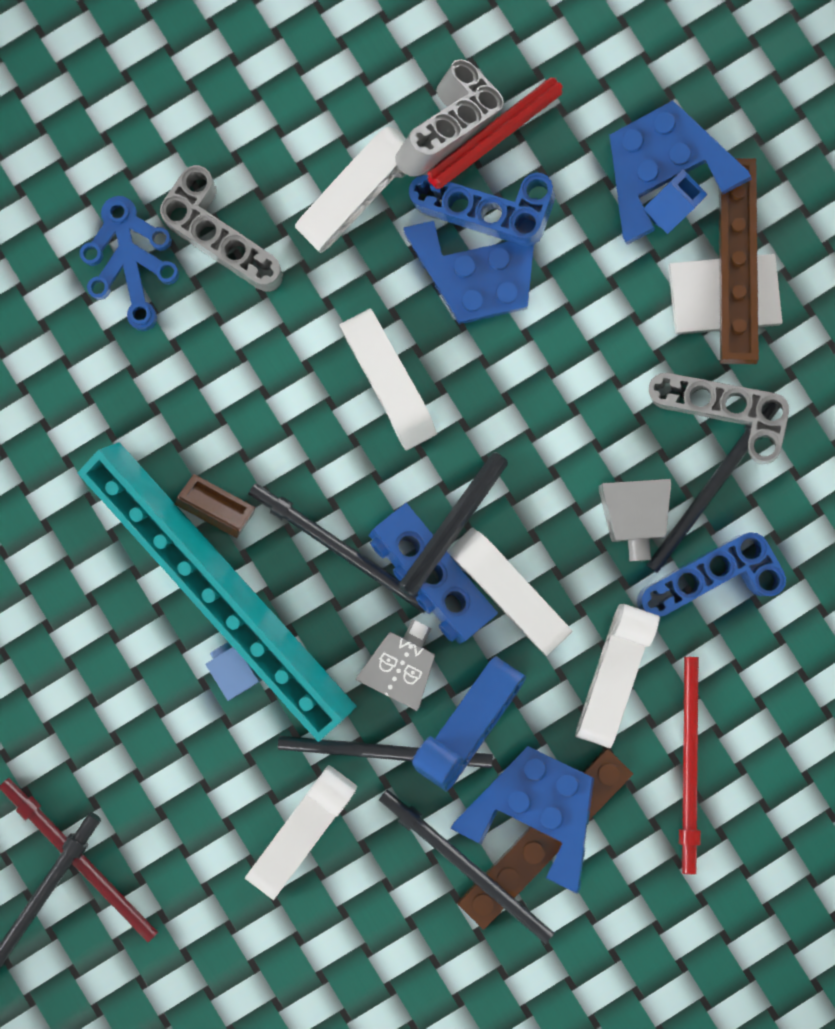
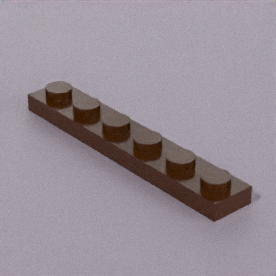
[719,158,759,364]
[457,748,633,930]

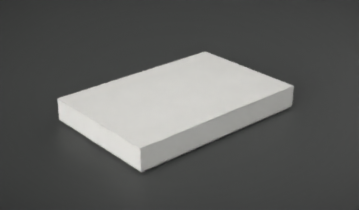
[668,254,782,335]

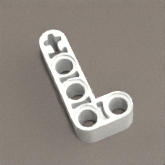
[295,127,406,253]
[339,308,437,451]
[447,528,573,656]
[575,604,659,748]
[245,765,357,900]

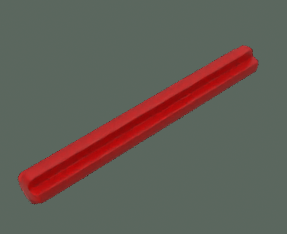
[427,77,563,189]

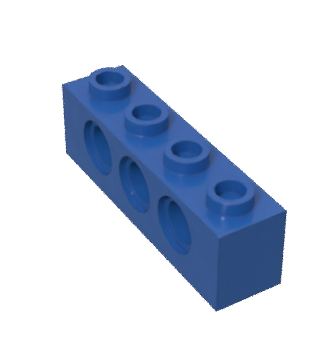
[369,503,498,645]

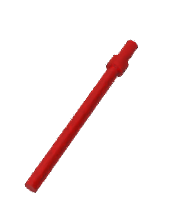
[679,657,701,875]

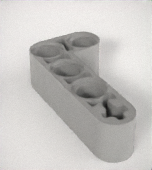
[395,59,504,176]
[160,165,283,292]
[649,373,789,464]

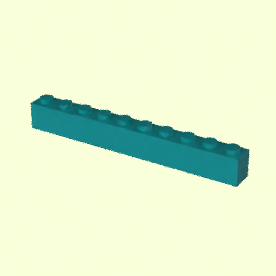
[77,442,357,742]

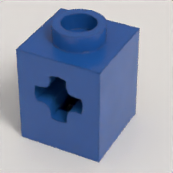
[643,169,708,234]

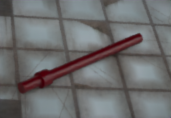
[0,778,158,942]

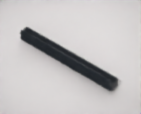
[398,452,508,598]

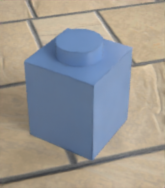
[205,642,262,701]

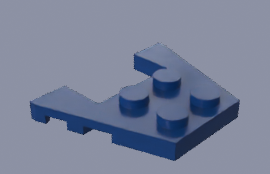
[610,101,752,245]
[403,198,537,324]
[450,746,594,894]

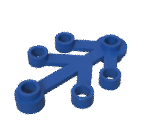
[80,196,179,331]

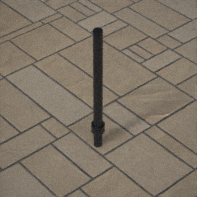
[646,403,780,574]
[248,483,425,613]
[278,735,493,768]
[379,789,555,944]
[0,812,101,968]

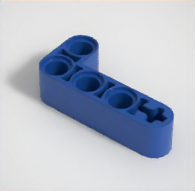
[409,172,555,246]
[637,532,786,617]
[412,656,526,791]

